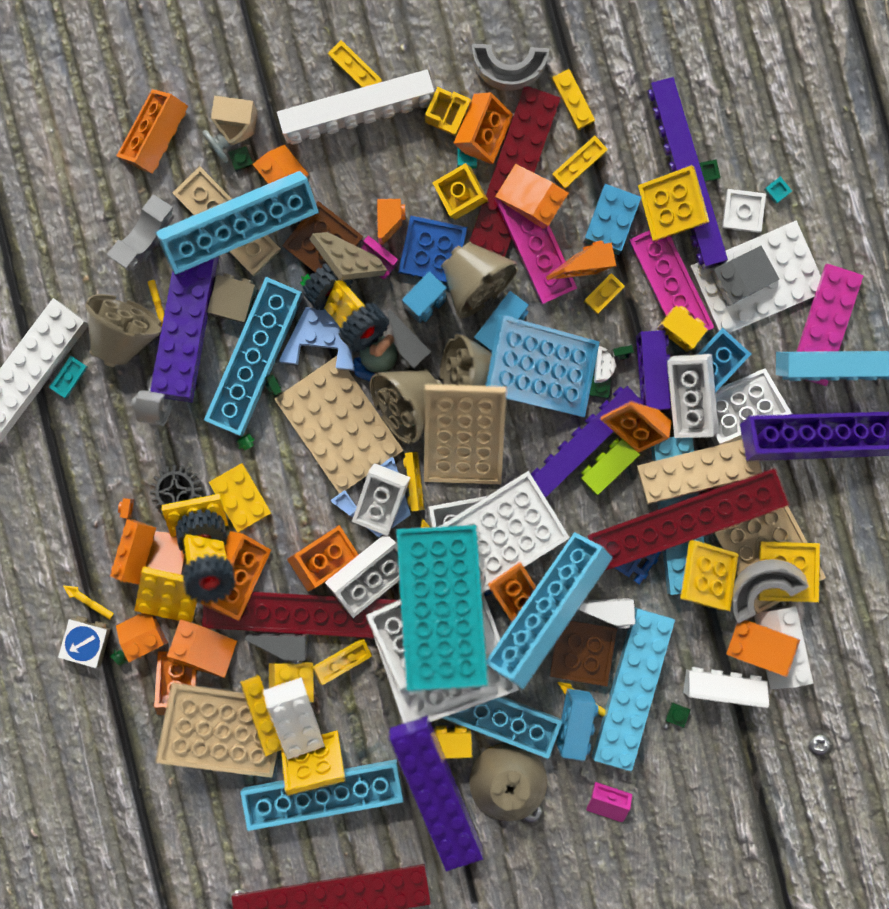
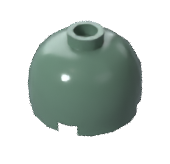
[359,336,398,373]

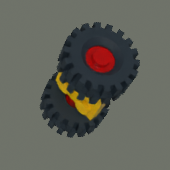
[302,264,390,352]
[176,510,235,603]

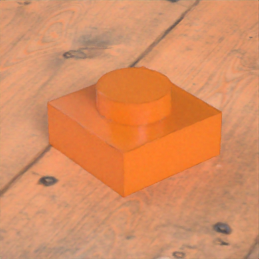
[118,498,134,519]

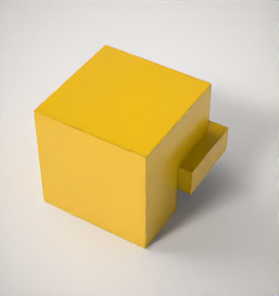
[425,87,471,136]

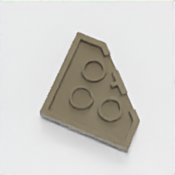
[310,232,387,280]

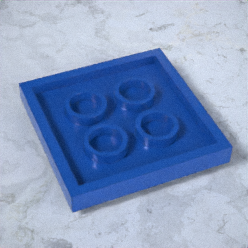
[398,215,467,283]

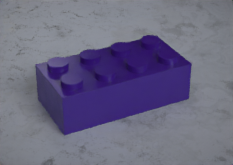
[636,330,671,411]

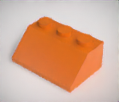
[454,92,513,164]
[110,519,157,584]

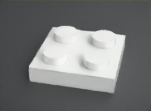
[722,189,766,233]

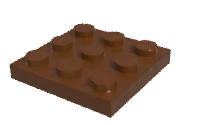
[282,201,364,273]
[549,620,617,687]

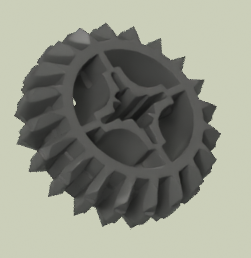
[150,465,203,514]

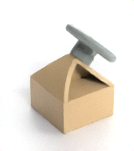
[202,96,258,163]

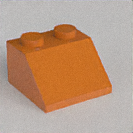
[253,145,309,184]
[377,199,406,245]
[116,613,168,662]

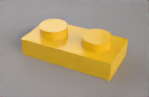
[584,273,625,314]

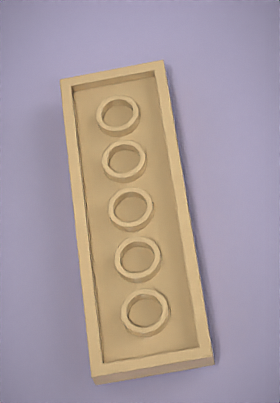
[172,167,281,276]
[637,440,762,505]

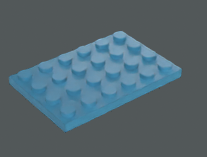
[486,315,600,417]

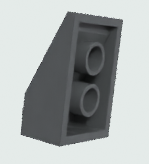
[710,245,780,307]
[387,310,431,371]
[245,633,309,664]

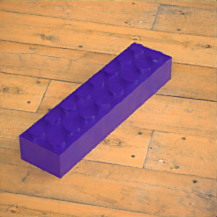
[150,256,219,403]
[740,412,889,461]
[389,715,483,871]

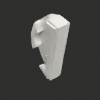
[594,346,616,383]

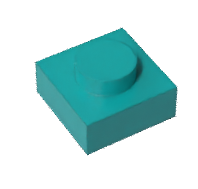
[457,148,477,169]
[764,176,792,204]

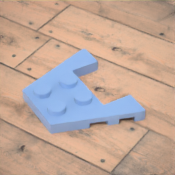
[279,307,354,371]
[331,457,411,537]

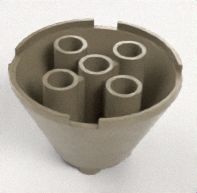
[441,242,518,318]
[86,294,162,367]
[439,334,492,386]
[370,369,442,444]
[469,743,547,821]

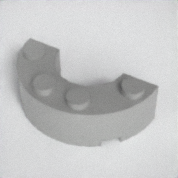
[472,44,550,91]
[107,194,174,270]
[132,372,172,426]
[732,559,809,623]

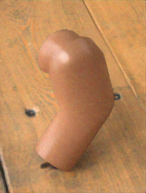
[369,334,394,357]

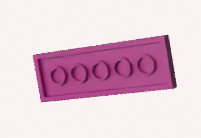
[494,198,577,305]
[629,230,714,331]
[796,263,864,386]

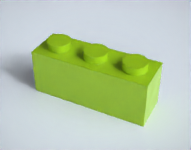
[580,439,640,495]

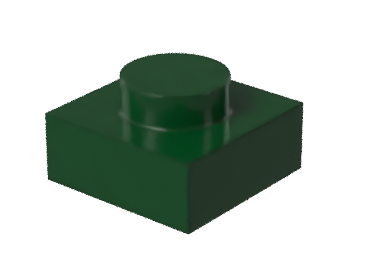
[228,146,253,172]
[699,159,721,182]
[611,345,634,360]
[265,375,283,396]
[589,376,611,398]
[665,702,691,728]

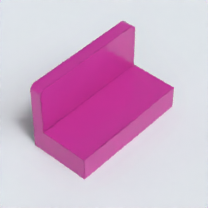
[361,235,399,280]
[586,782,632,822]

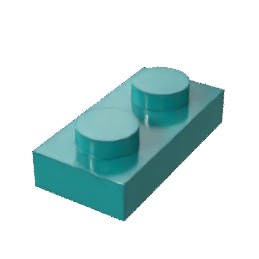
[49,355,88,399]

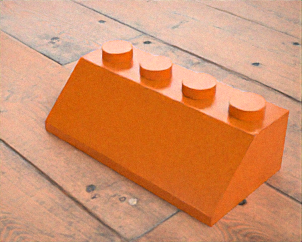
[116,89,188,174]
[198,531,271,621]

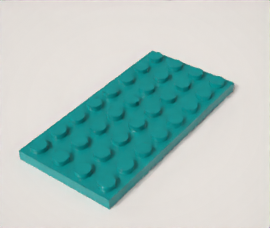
[396,525,488,691]

